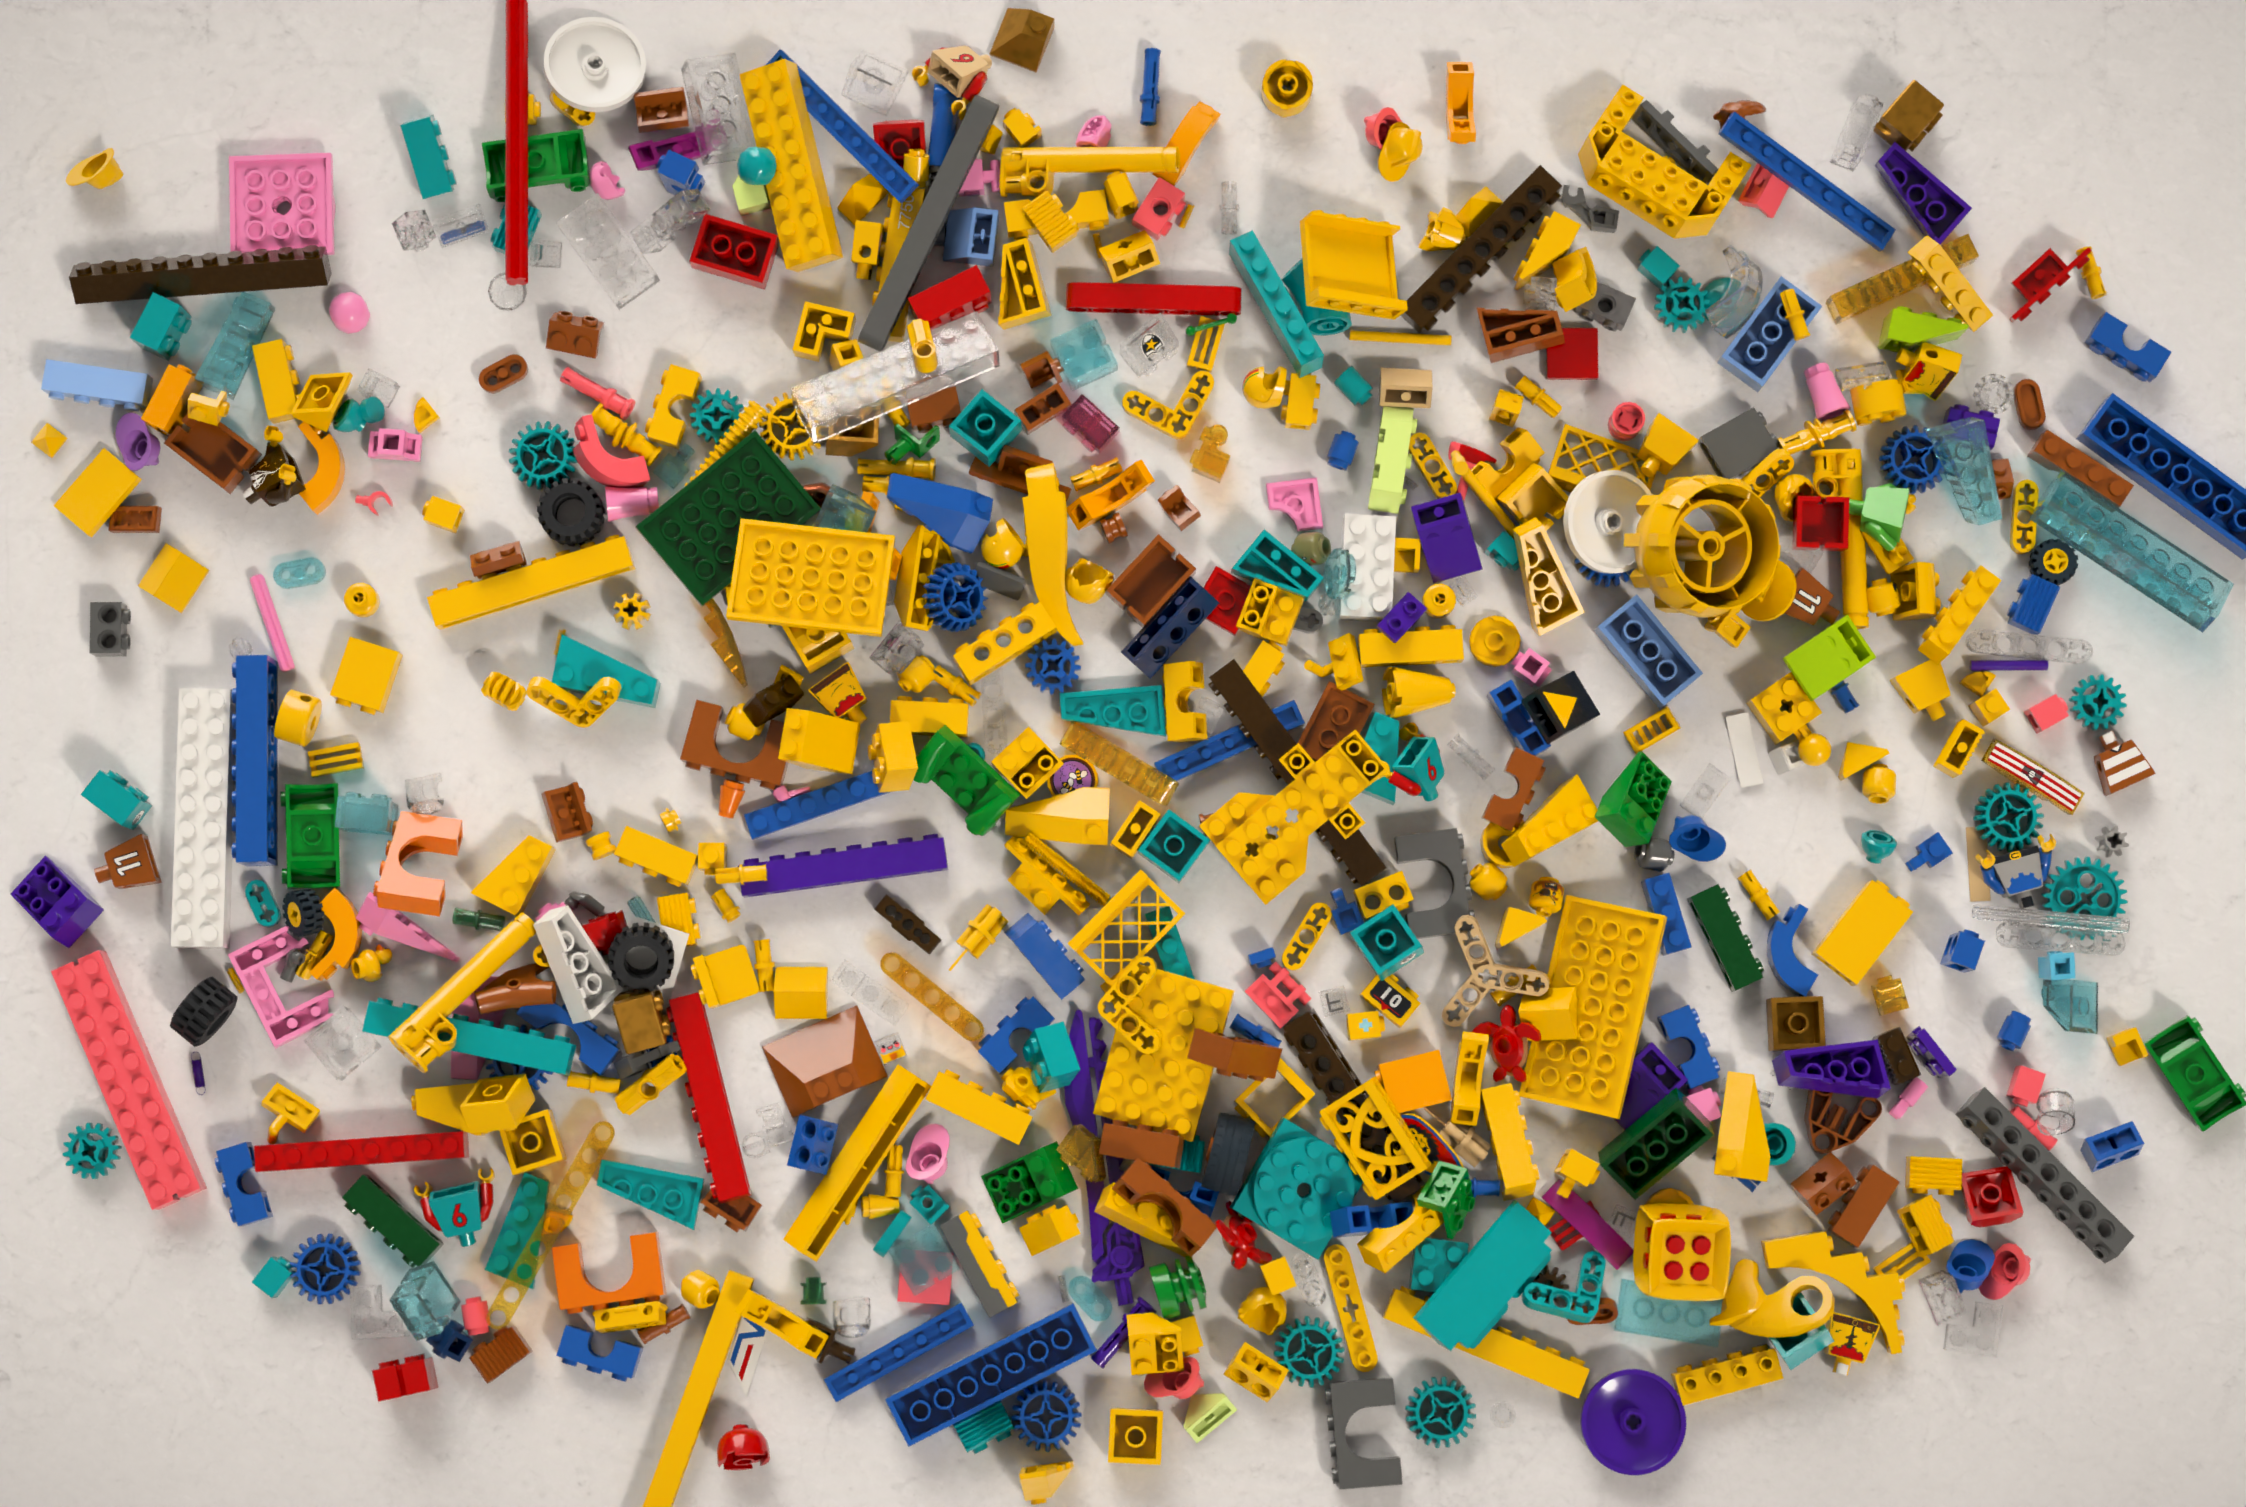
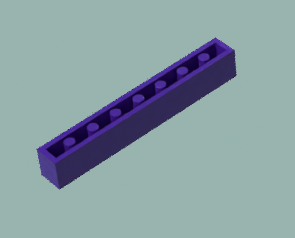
[738,834,948,898]

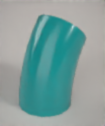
[1281,258,1352,336]

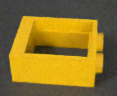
[1234,1058,1315,1138]

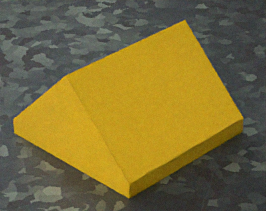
[291,372,353,432]
[138,543,210,613]
[1495,907,1547,949]
[773,967,828,1019]
[1518,987,1577,1041]

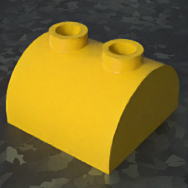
[1890,562,1941,621]

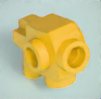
[1001,1067,1056,1110]

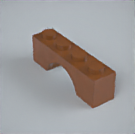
[2027,430,2134,511]
[1111,1158,1217,1257]

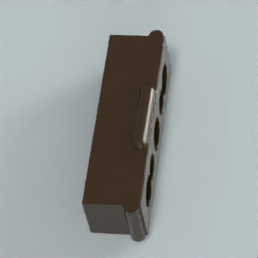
[874,894,942,955]

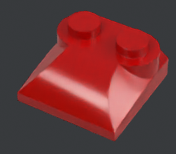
[873,120,926,169]
[1961,1166,2024,1227]

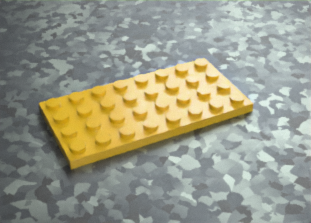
[1519,895,1667,1120]

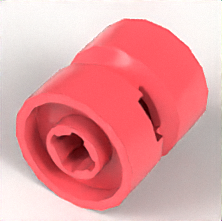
[1608,402,1645,441]

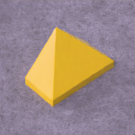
[837,174,889,225]
[1456,187,1503,239]
[1838,742,1890,781]

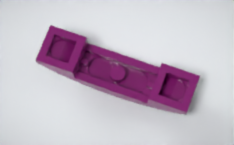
[628,122,730,171]
[1541,1179,1633,1270]

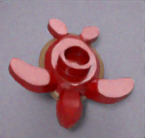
[1471,1004,1541,1082]
[1215,1200,1272,1270]

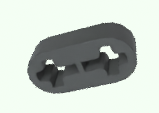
[1293,606,1323,633]

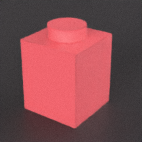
[2024,694,2069,734]
[2006,1065,2046,1107]

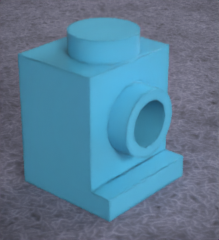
[2038,951,2076,980]

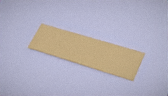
[1966,827,1991,902]

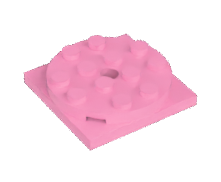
[229,153,335,255]

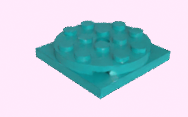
[1230,1117,1363,1260]

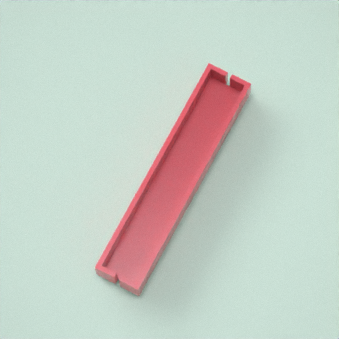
[51,950,207,1210]

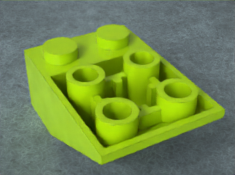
[1878,306,1969,353]
[1782,615,1876,701]

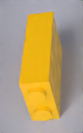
[1812,880,1913,986]

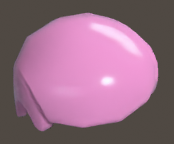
[589,161,625,200]
[329,292,370,334]

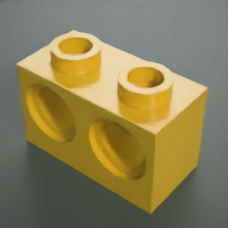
[1353,871,1414,920]
[1223,1342,1289,1402]

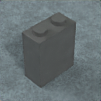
[1698,407,1780,479]

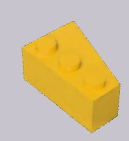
[470,835,556,916]

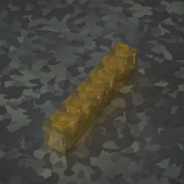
[1825,234,1979,325]

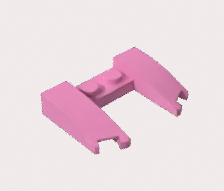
[228,926,334,1049]

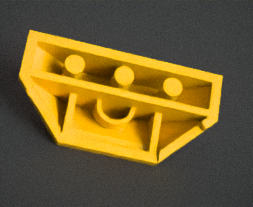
[894,525,955,631]

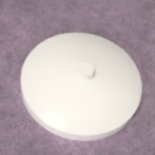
[544,17,646,112]
[1563,470,1652,574]

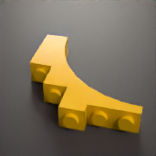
[1761,1230,1905,1354]

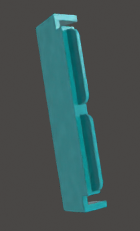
[1413,1200,1552,1351]

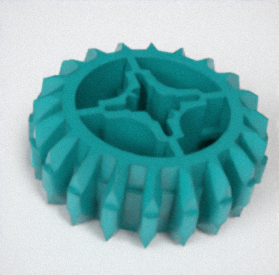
[509,421,578,490]
[1973,782,2044,852]
[1274,1316,1345,1388]
[1405,1376,1476,1448]

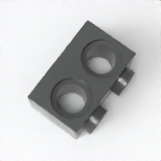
[89,602,131,657]

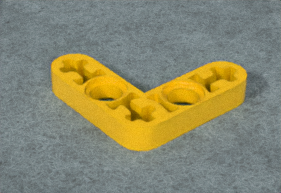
[1122,371,1214,439]
[526,677,621,728]
[1098,956,1161,1054]

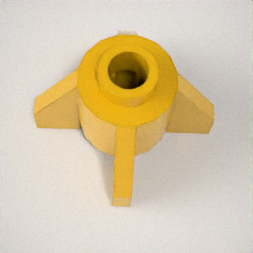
[1419,207,1466,251]

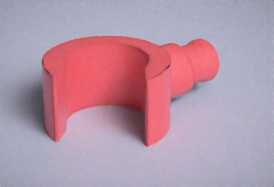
[355,491,393,516]

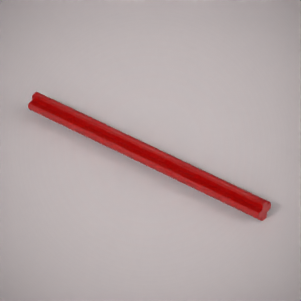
[505,0,528,286]

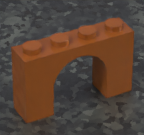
[680,700,788,790]

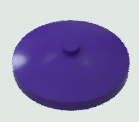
[1580,1369,1686,1475]

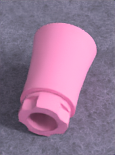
[1804,362,1851,421]
[605,486,659,522]

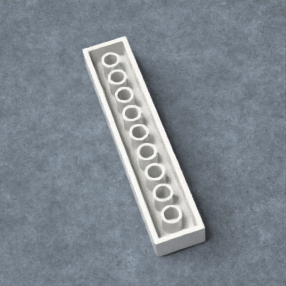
[171,688,236,949]

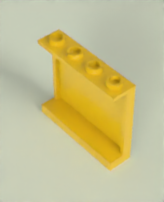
[1300,210,1408,320]

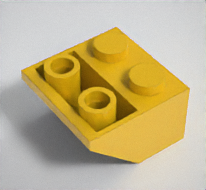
[991,727,1064,800]
[1127,1312,1184,1375]

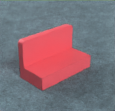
[1738,163,1789,218]

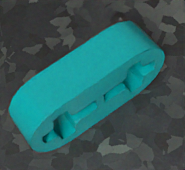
[245,880,281,927]
[873,1210,912,1257]

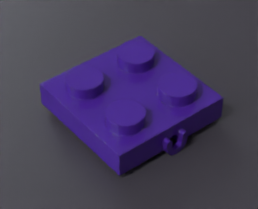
[1906,1026,1957,1078]

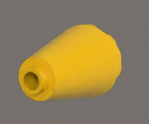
[1382,667,1456,718]

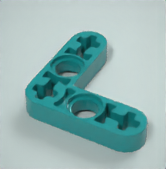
[1522,1251,1606,1323]

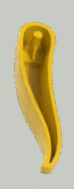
[1022,463,1084,646]

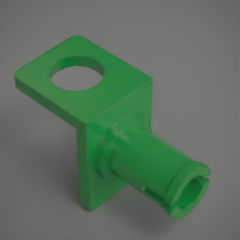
[884,424,940,465]

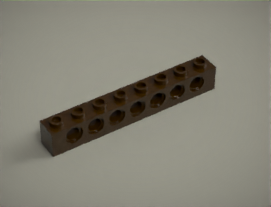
[1400,165,1562,334]
[1283,1008,1425,1203]

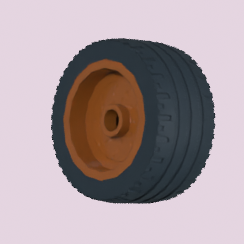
[1201,1113,1255,1195]

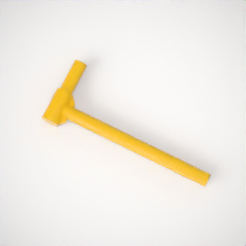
[1451,450,1516,540]

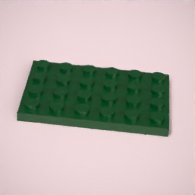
[635,430,821,607]

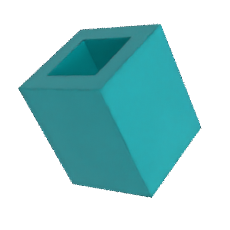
[1637,246,1680,289]
[252,1256,295,1298]

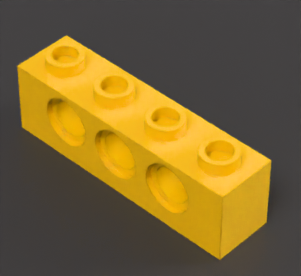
[953,602,1057,686]

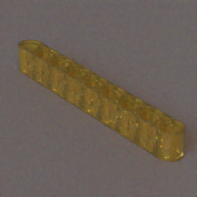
[486,1121,615,1330]

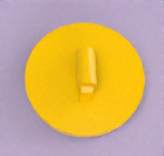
[1741,560,1797,621]

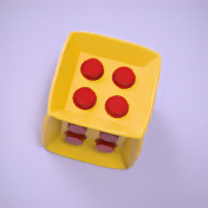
[1633,1203,1731,1301]

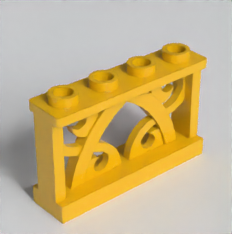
[1319,1076,1432,1200]

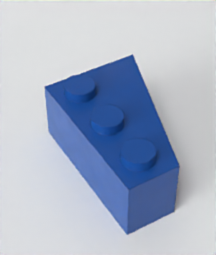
[1004,913,1085,1000]

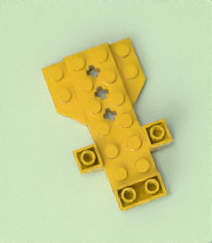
[1199,729,1389,905]

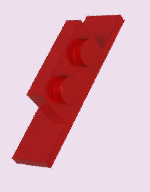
[2009,247,2092,323]

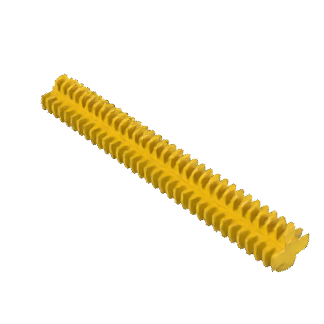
[1022,832,1110,906]

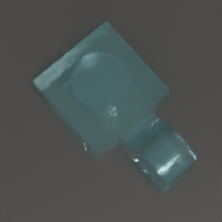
[653,443,695,489]

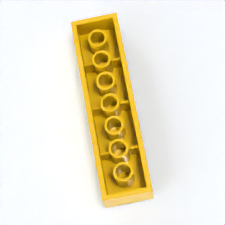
[739,59,843,272]

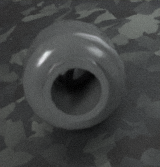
[1634,836,1675,872]

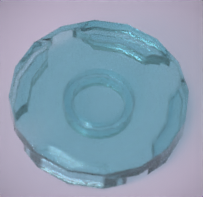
[1323,548,1356,600]

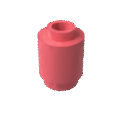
[461,1296,491,1336]

